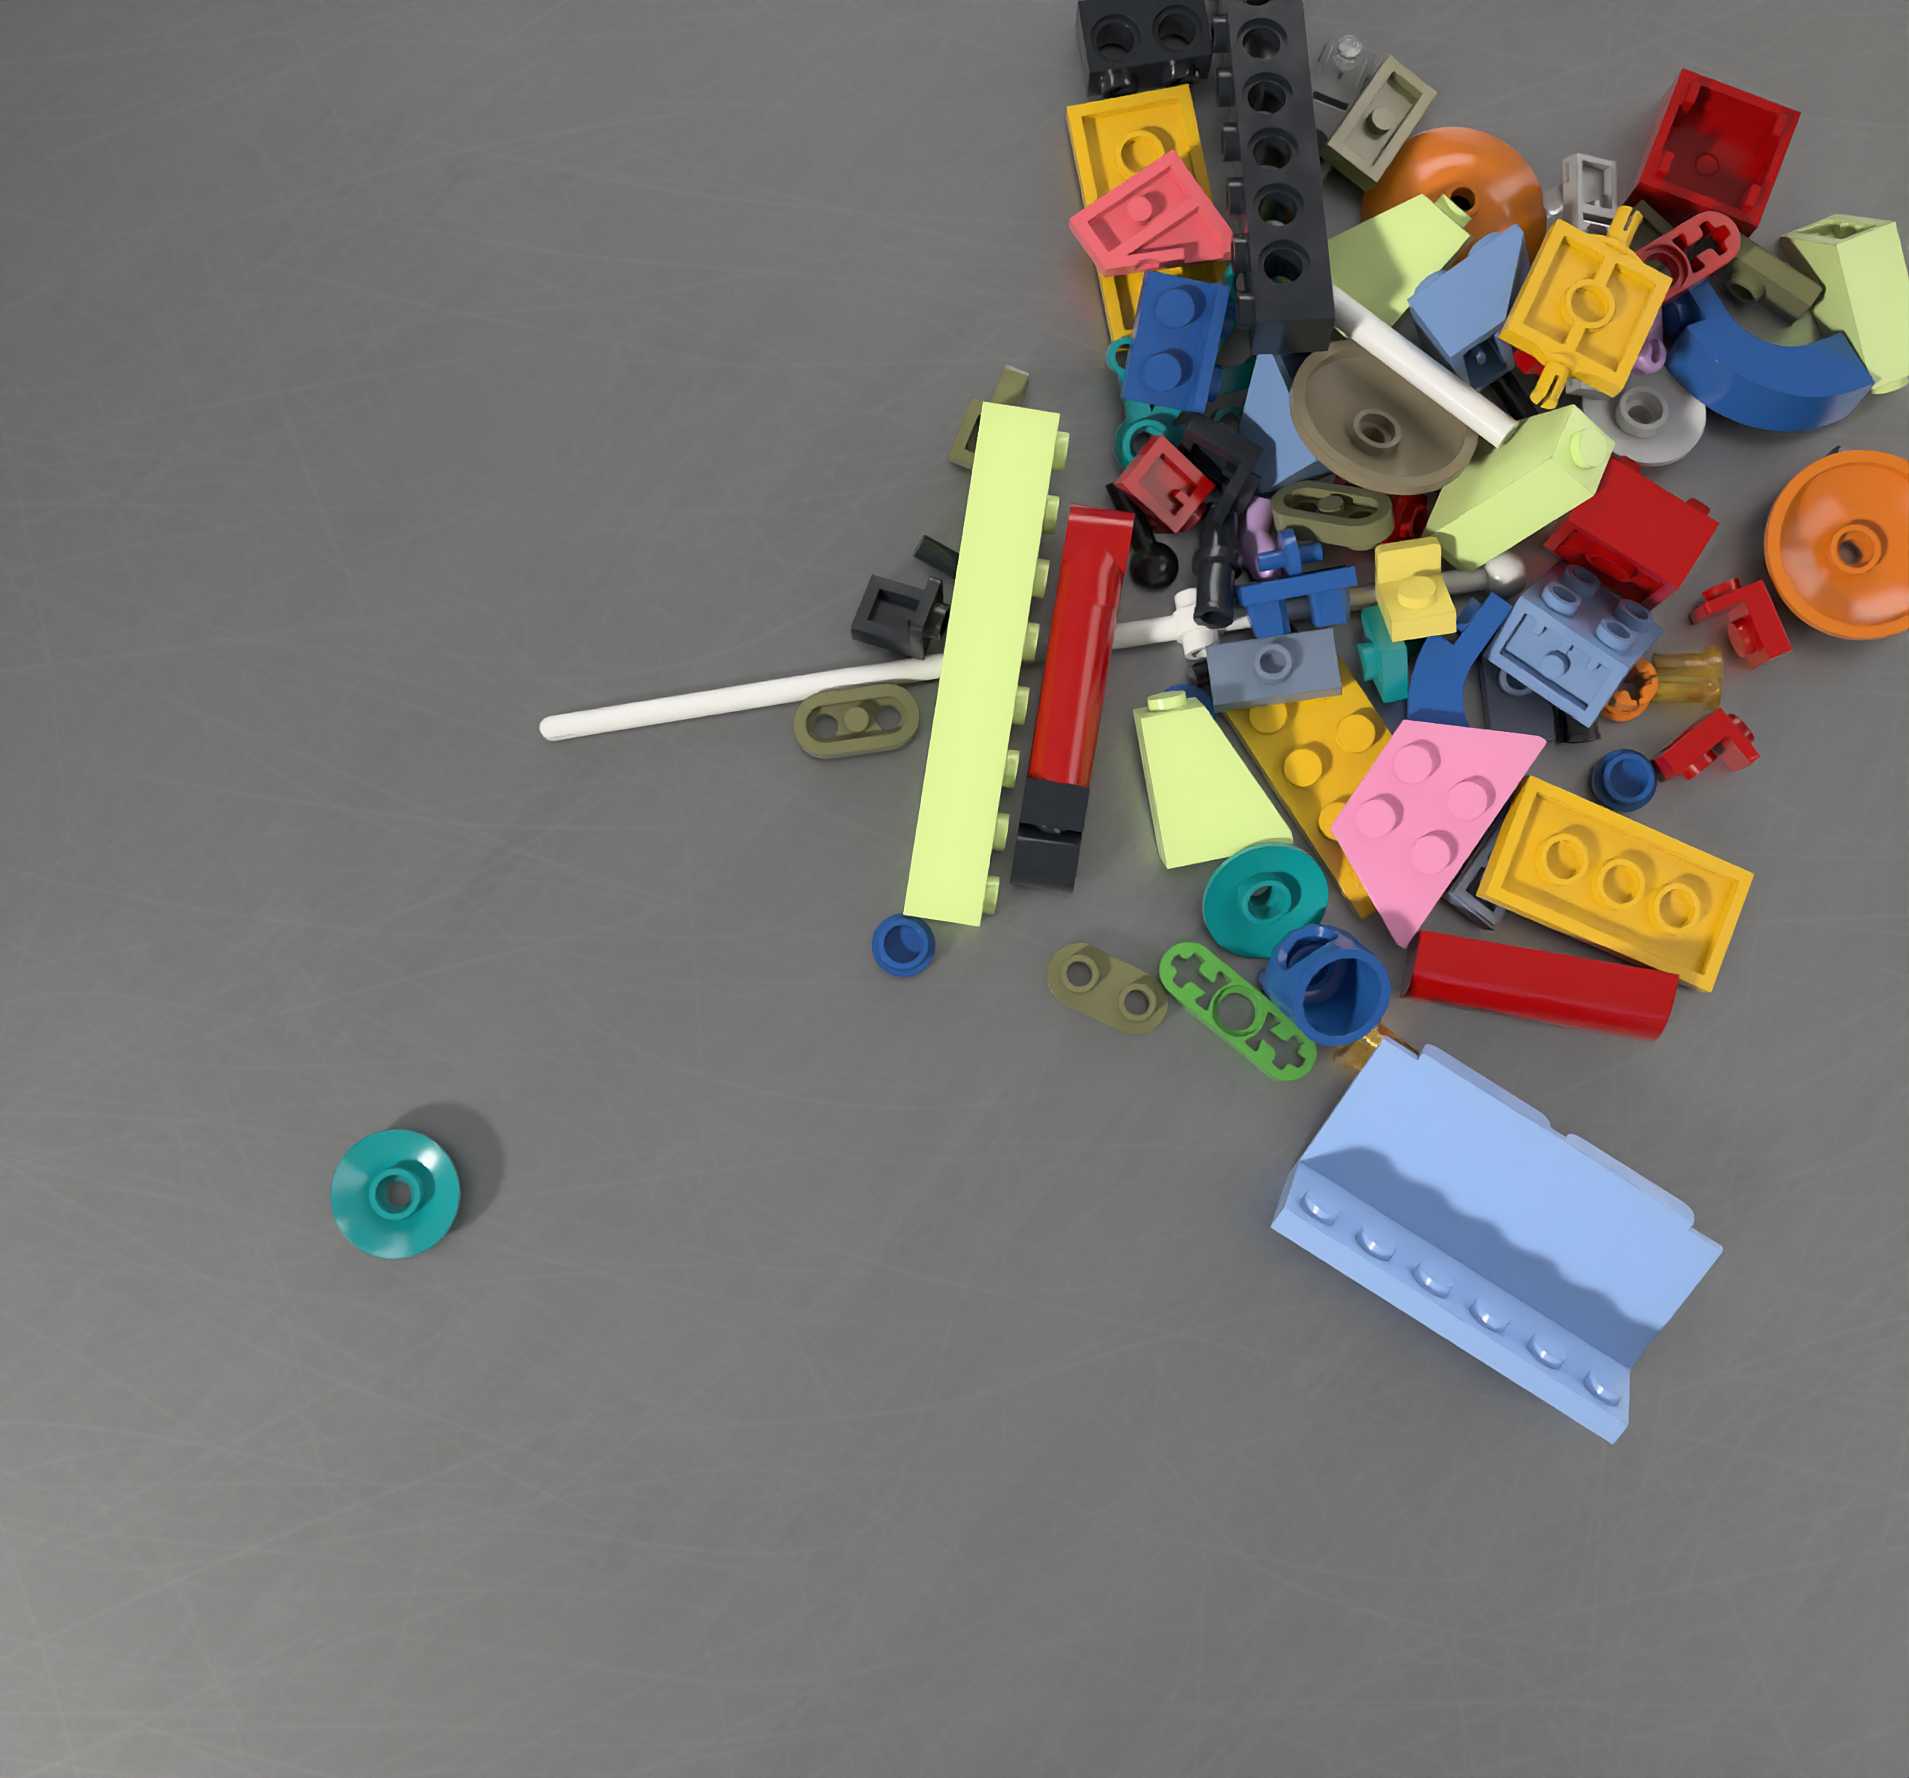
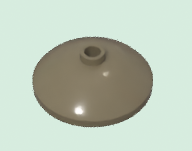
[1289,339,1478,495]

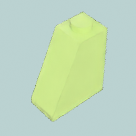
[1276,194,1475,339]
[1780,214,1909,394]
[1421,404,1616,572]
[1133,691,1294,869]

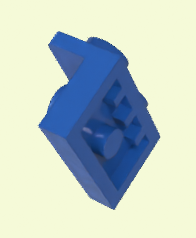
[1119,270,1236,414]

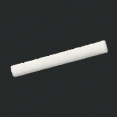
[1332,283,1519,449]

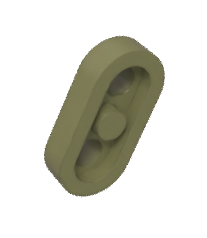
[1271,480,1395,551]
[793,684,920,759]
[1046,943,1168,1036]

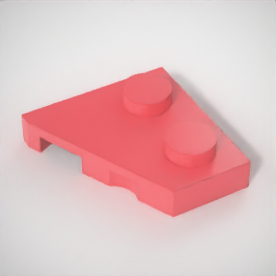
[1069,149,1234,277]

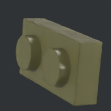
[1319,54,1438,192]

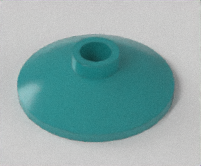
[1202,843,1329,958]
[330,1129,461,1259]

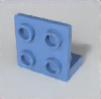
[1482,561,1664,728]

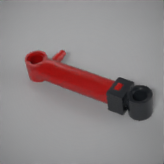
[1010,503,1135,893]

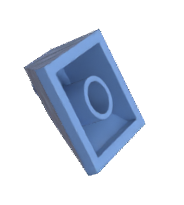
[1237,337,1340,493]

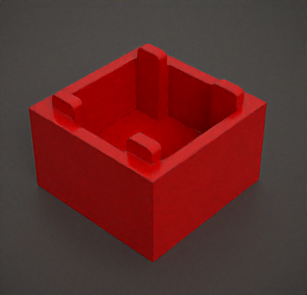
[1622,68,1801,238]
[1540,456,1720,612]

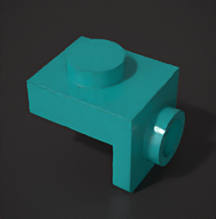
[1356,605,1427,703]

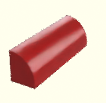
[1400,930,1680,1042]

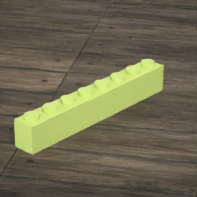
[903,401,1070,927]

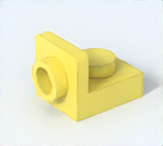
[1375,536,1456,642]

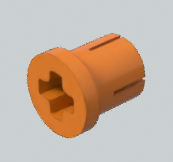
[1599,658,1658,723]

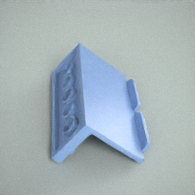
[1271,1035,1723,1444]

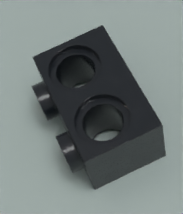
[1075,0,1213,99]

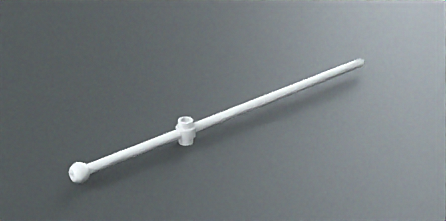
[539,550,1526,741]

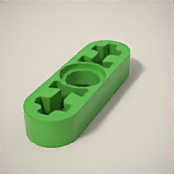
[1157,942,1317,1082]

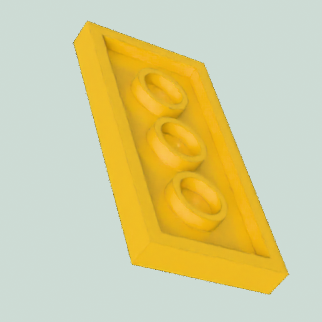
[1066,84,1237,352]
[1222,651,1392,921]
[1476,775,1754,992]

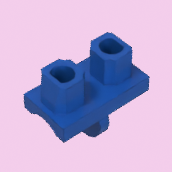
[1234,528,1358,639]

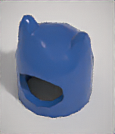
[1258,923,1391,1046]

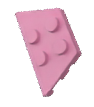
[1330,720,1547,949]

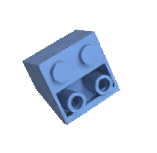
[1407,223,1530,392]

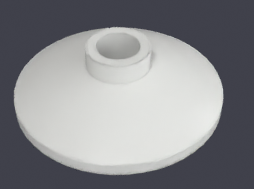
[1580,365,1706,467]

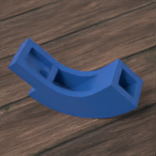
[1662,275,1875,432]
[1406,592,1513,728]

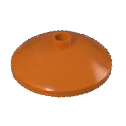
[1359,127,1547,272]
[1764,450,1909,641]

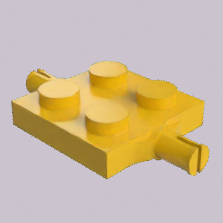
[1498,206,1673,409]

